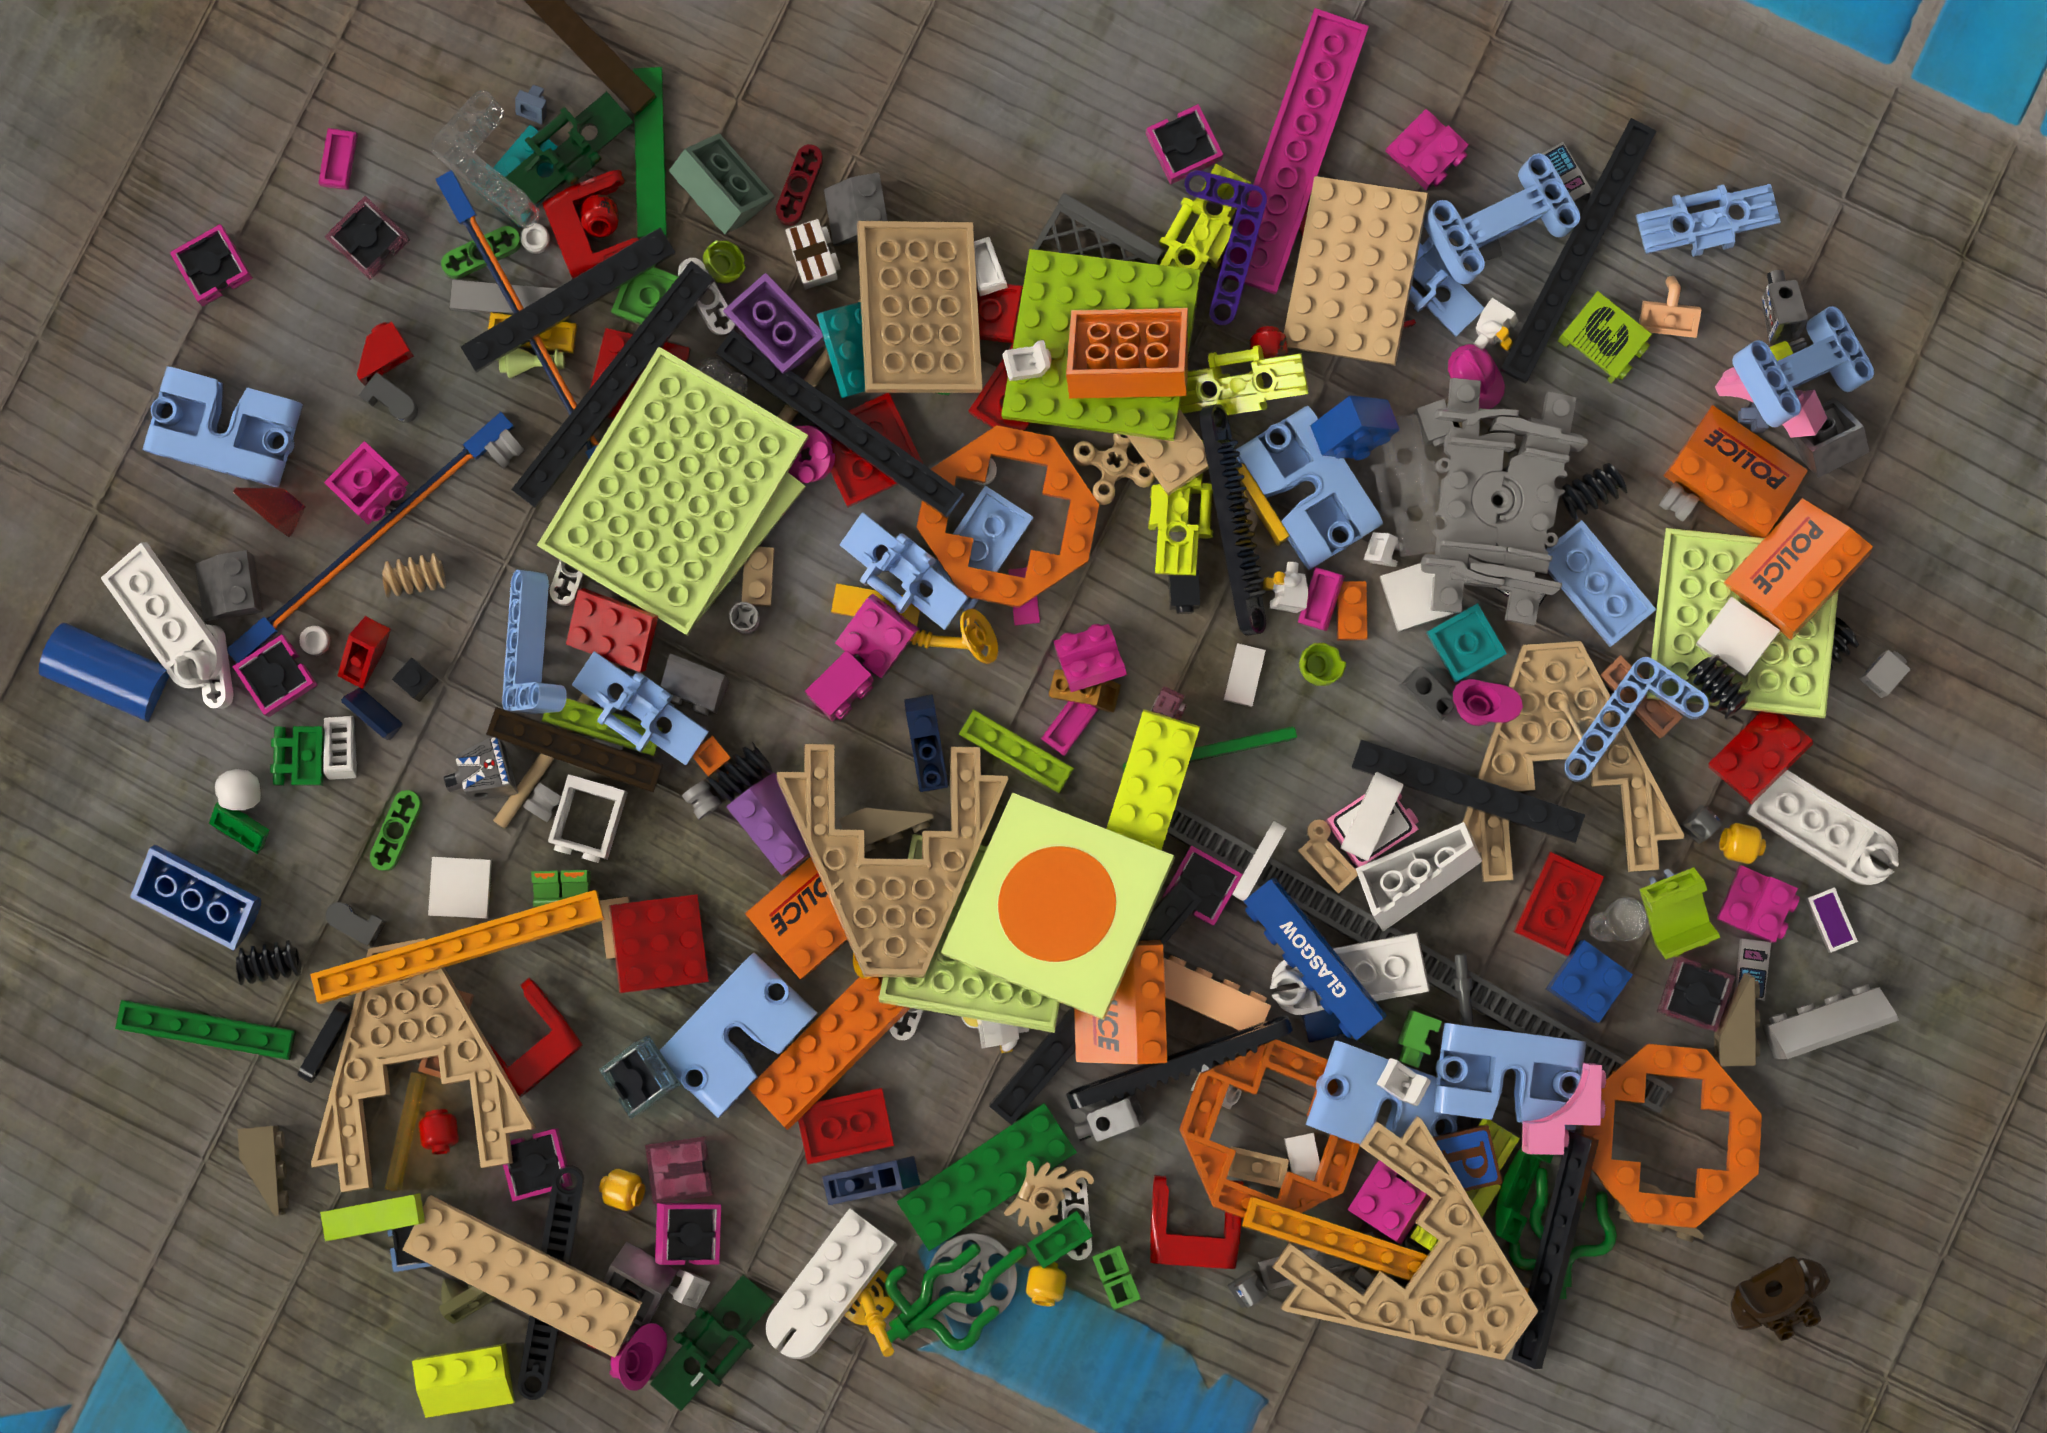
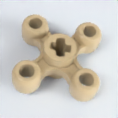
[1072,433,1155,505]

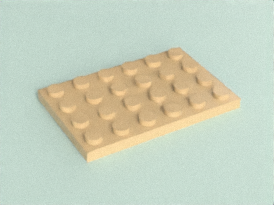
[1284,176,1429,366]
[857,221,982,393]

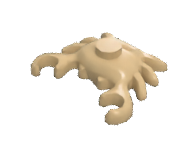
[1004,1161,1094,1235]

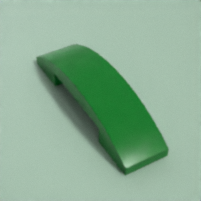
[1496,1147,1554,1246]

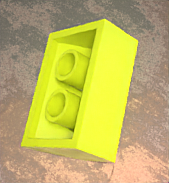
[412,1343,515,1418]

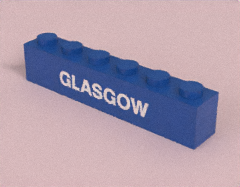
[1244,878,1387,1040]

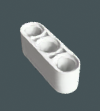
[1341,772,1403,861]

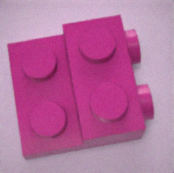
[1385,109,1469,190]
[324,441,409,525]
[1053,624,1127,692]
[1717,865,1800,943]

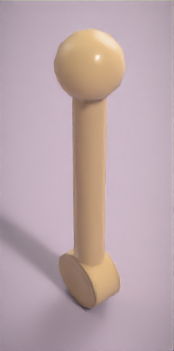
[1559,700,1594,751]

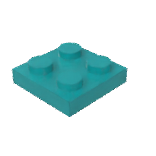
[1426,603,1507,683]

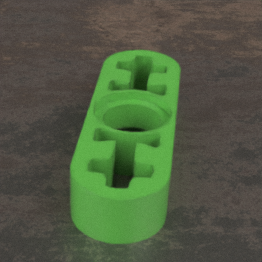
[441,226,521,279]
[370,790,422,871]

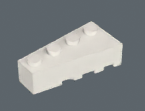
[1356,822,1482,931]

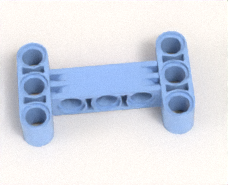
[1424,153,1580,284]
[1732,306,1874,427]

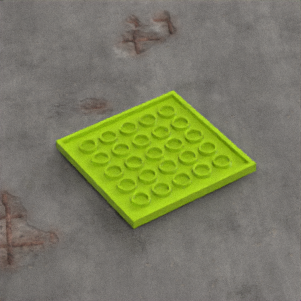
[1001,249,1201,441]

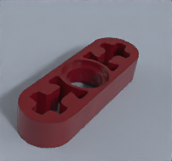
[776,144,823,226]

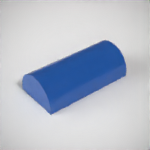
[39,623,169,722]
[130,845,261,951]

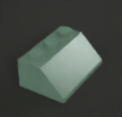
[669,133,775,234]

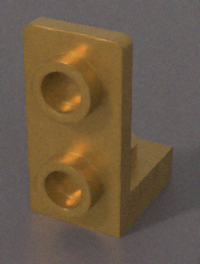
[1049,669,1121,713]

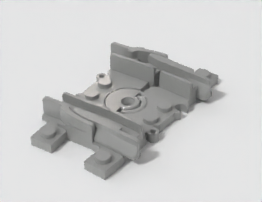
[1421,378,1588,626]

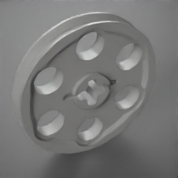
[929,1233,1017,1324]

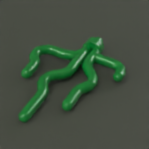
[1509,1168,1617,1299]
[885,1244,1027,1351]

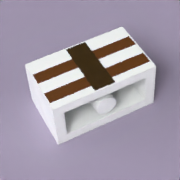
[785,219,841,290]

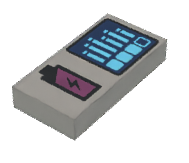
[1542,142,1592,202]
[1734,938,1771,1001]

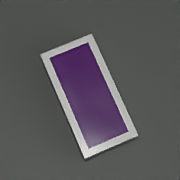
[1806,887,1858,953]

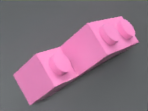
[1715,367,1827,438]
[1522,1063,1606,1155]

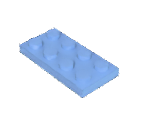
[922,486,1034,611]
[1546,520,1656,647]

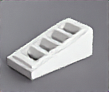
[324,716,357,780]

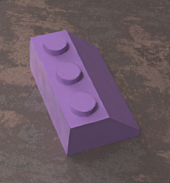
[723,273,825,374]
[726,772,810,877]

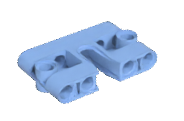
[142,366,303,488]
[1235,405,1383,570]
[656,952,818,1118]
[1433,1023,1586,1130]
[1305,1040,1458,1144]

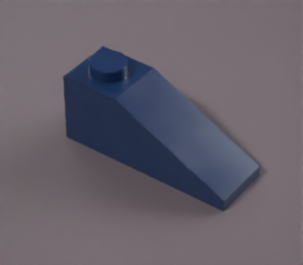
[822,1156,921,1205]

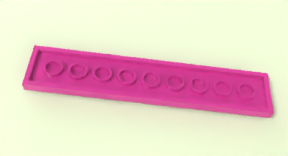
[1226,8,1369,295]

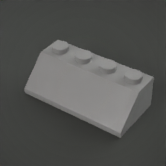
[1762,984,1899,1059]

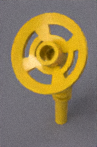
[911,609,998,664]
[844,1269,895,1357]

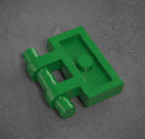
[270,726,324,786]

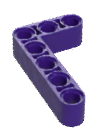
[1185,170,1267,325]

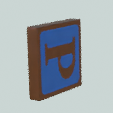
[1433,1124,1502,1191]

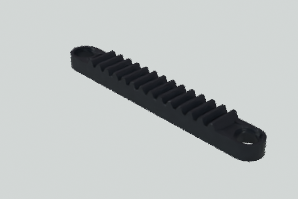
[1199,404,1266,636]
[1066,1016,1293,1109]
[518,1165,584,1400]

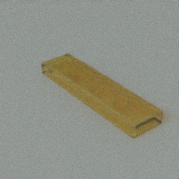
[385,1072,427,1191]

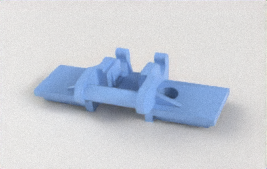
[1636,184,1781,257]
[1409,237,1484,337]
[840,512,969,630]
[572,651,709,765]

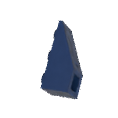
[904,694,948,792]

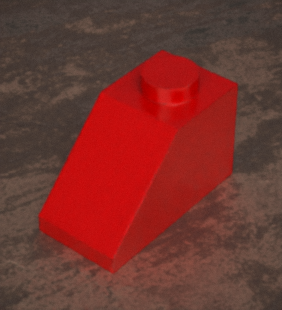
[356,321,414,386]
[337,616,391,689]

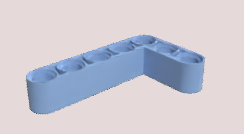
[502,569,566,715]
[1564,657,1709,782]

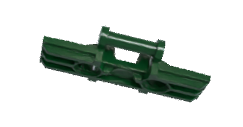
[501,91,633,211]
[650,1274,774,1411]

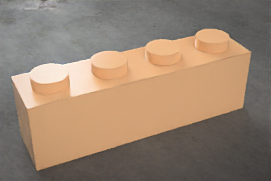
[1164,955,1271,1031]

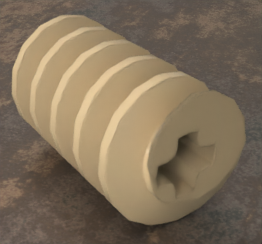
[382,553,446,598]

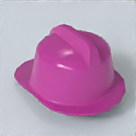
[1448,344,1505,410]
[1453,679,1523,726]
[609,1323,667,1391]

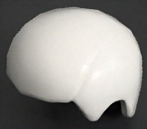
[215,769,261,810]

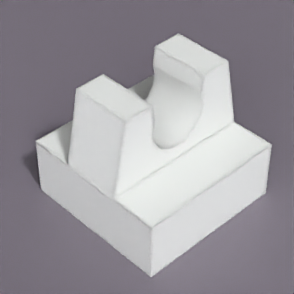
[1364,532,1403,567]
[668,1270,710,1309]

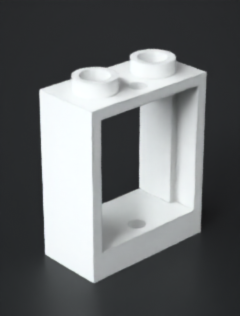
[548,774,628,863]

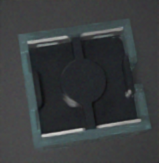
[599,1035,681,1119]

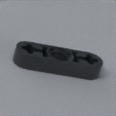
[298,1001,353,1083]

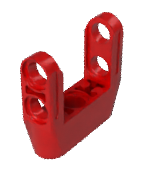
[542,170,641,279]
[485,977,583,1098]
[1150,1175,1243,1269]

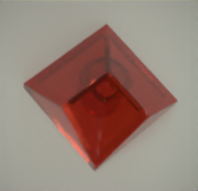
[233,487,306,537]

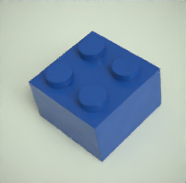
[1310,395,1400,460]
[1545,940,1633,1023]

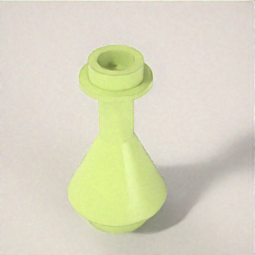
[499,348,565,378]

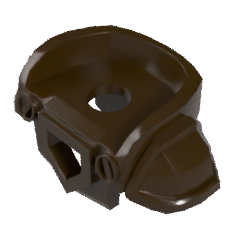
[1730,1256,1830,1341]

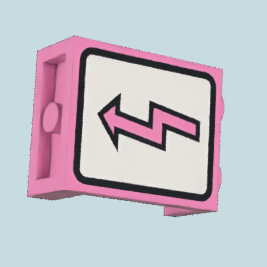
[1325,793,1419,868]

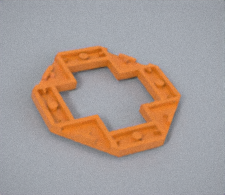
[916,425,1099,608]
[1179,1039,1360,1219]
[1581,1044,1762,1228]

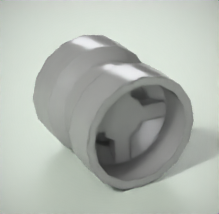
[484,429,525,469]
[1659,482,1700,522]
[729,602,760,634]
[682,779,722,820]
[523,782,561,822]

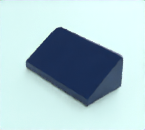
[341,688,403,740]
[1302,1009,1344,1043]

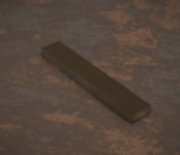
[524,0,657,116]
[486,707,663,793]

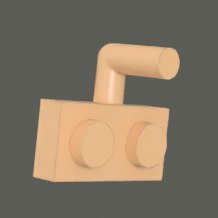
[1639,276,1702,338]

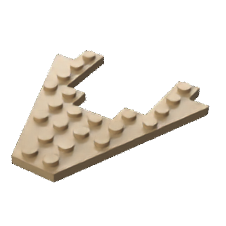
[1462,641,1684,882]
[777,744,1008,978]
[311,938,536,1193]
[1272,1116,1538,1360]

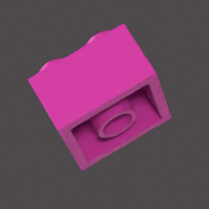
[805,650,874,722]

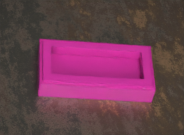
[318,128,358,190]
[1298,567,1345,632]
[1041,701,1099,756]

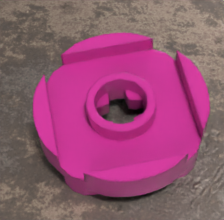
[788,426,835,483]

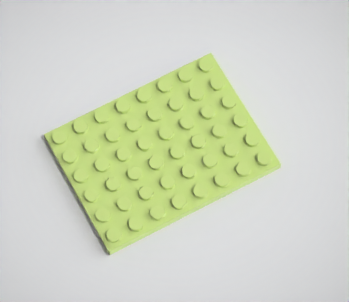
[537,347,809,636]

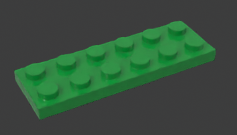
[897,1103,1077,1251]

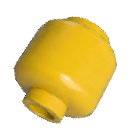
[1719,823,1766,864]
[599,1169,645,1211]
[1026,1262,1067,1307]

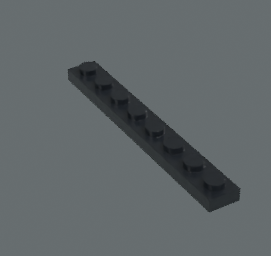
[460,228,676,373]
[1352,740,1585,844]
[1512,1131,1599,1369]

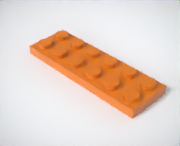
[748,977,910,1130]

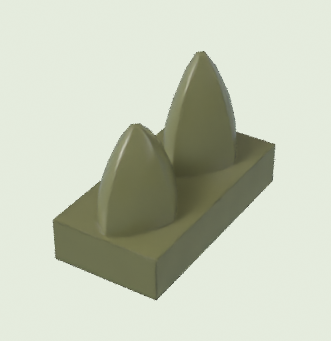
[439,1278,497,1325]

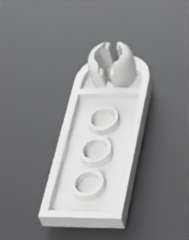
[101,542,223,688]
[1745,770,1899,885]
[1270,932,1430,1015]
[766,1208,897,1359]

